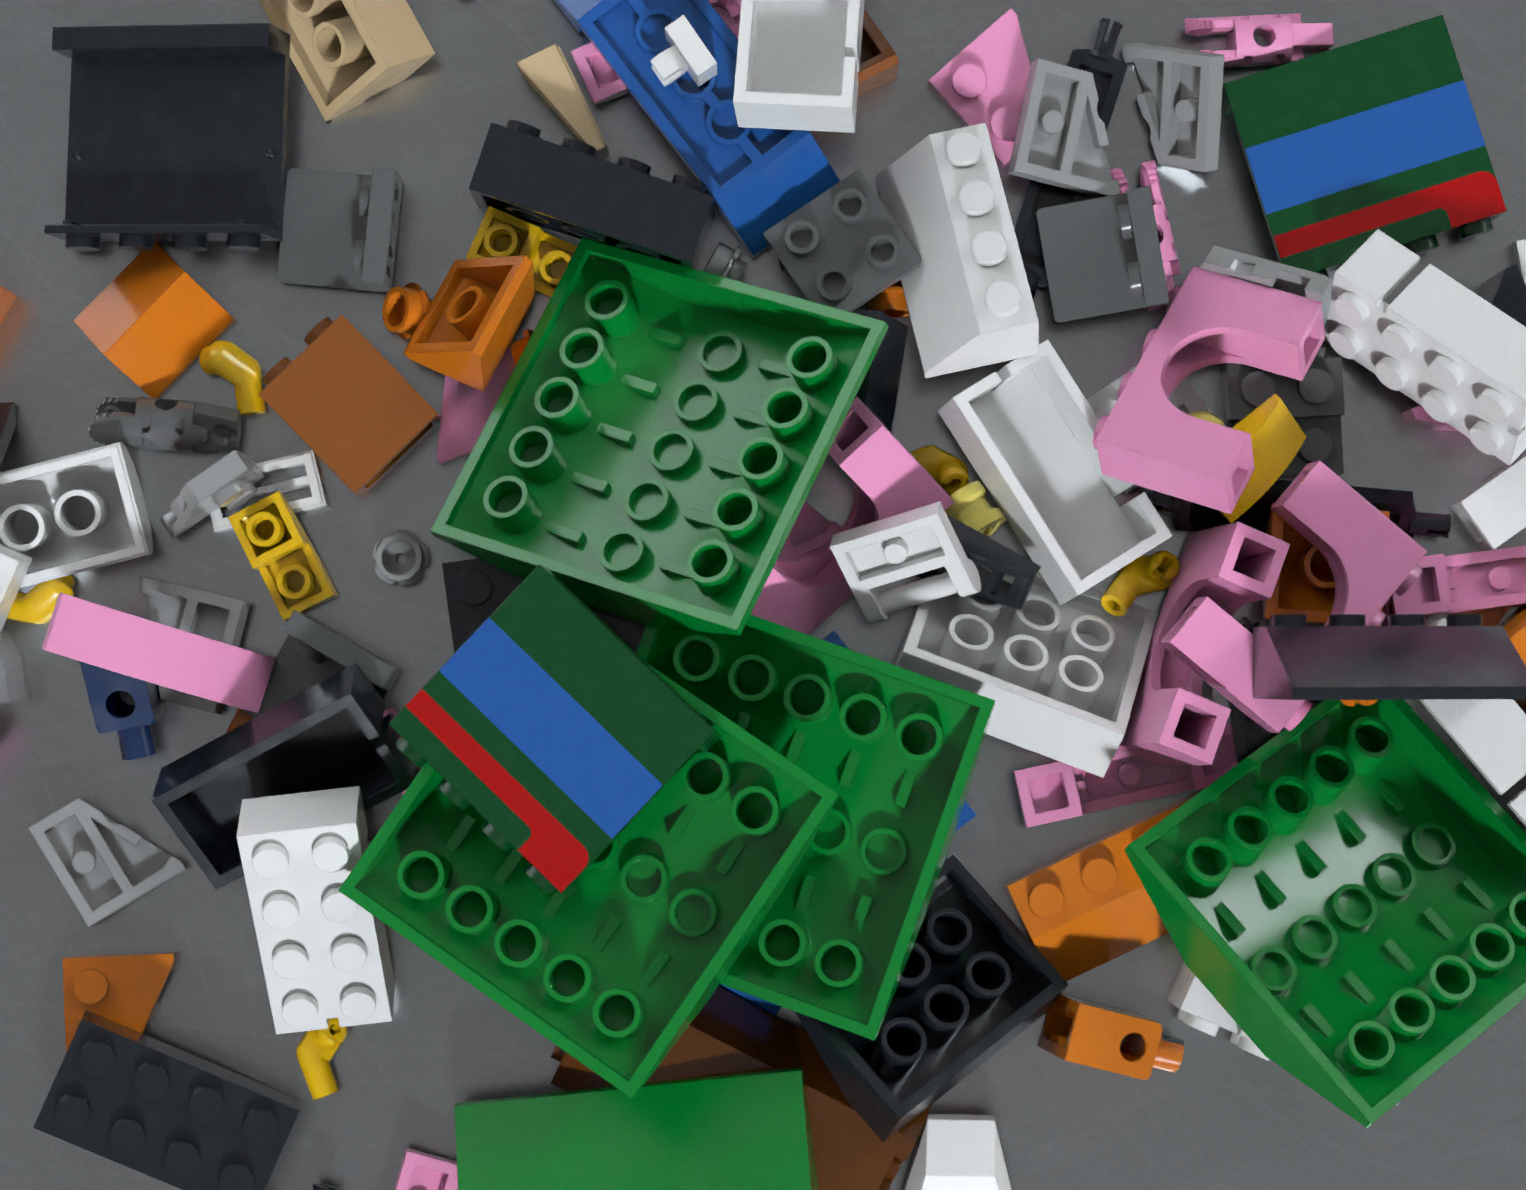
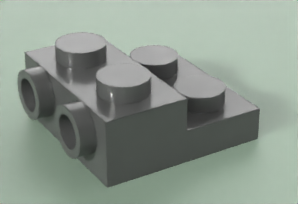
[1221,347,1345,478]

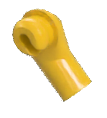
[199,340,266,416]
[910,445,969,495]
[1101,550,1180,617]
[7,575,75,624]
[296,1018,347,1100]

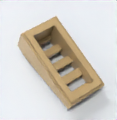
[516,44,609,159]

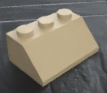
[259,0,436,122]

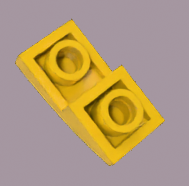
[466,206,594,299]
[1220,394,1306,523]
[228,491,339,621]

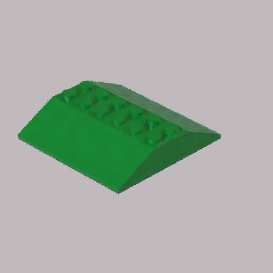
[430,238,889,635]
[636,614,996,1041]
[338,663,839,1099]
[1125,700,1526,1128]
[454,1067,819,1190]

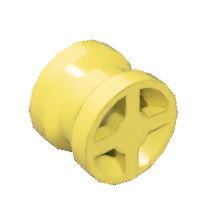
[945,481,1007,537]

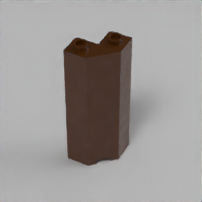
[551,986,932,1190]

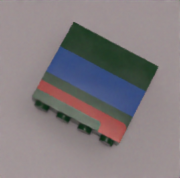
[1221,14,1507,277]
[389,564,722,895]

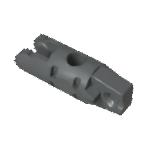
[88,397,241,452]

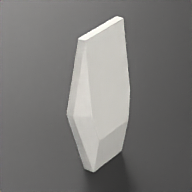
[903,1114,1012,1190]

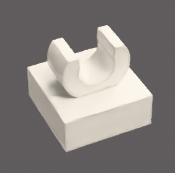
[650,15,718,87]

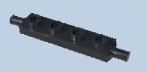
[1014,18,1127,300]
[1138,480,1451,539]

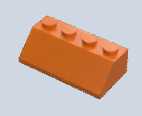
[1002,788,1205,981]

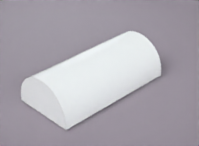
[0,442,153,588]

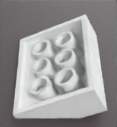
[896,567,1158,778]

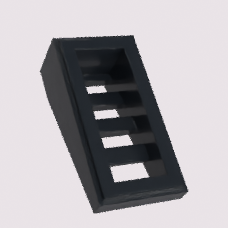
[915,515,1041,610]

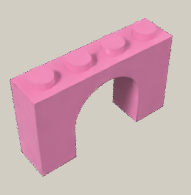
[1093,266,1325,514]
[751,397,954,635]
[1160,460,1428,733]
[1118,522,1290,768]

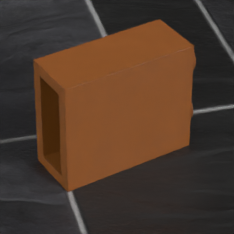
[259,314,441,497]

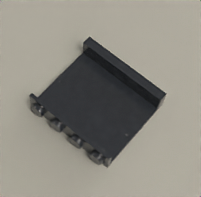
[44,23,290,251]

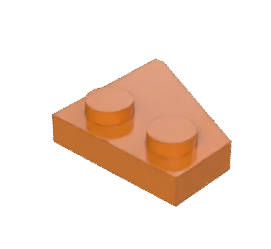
[62,952,177,1052]

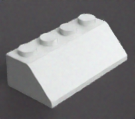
[876,122,1039,378]

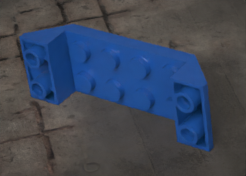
[554,0,840,258]

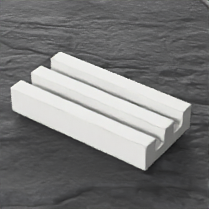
[210,450,328,533]

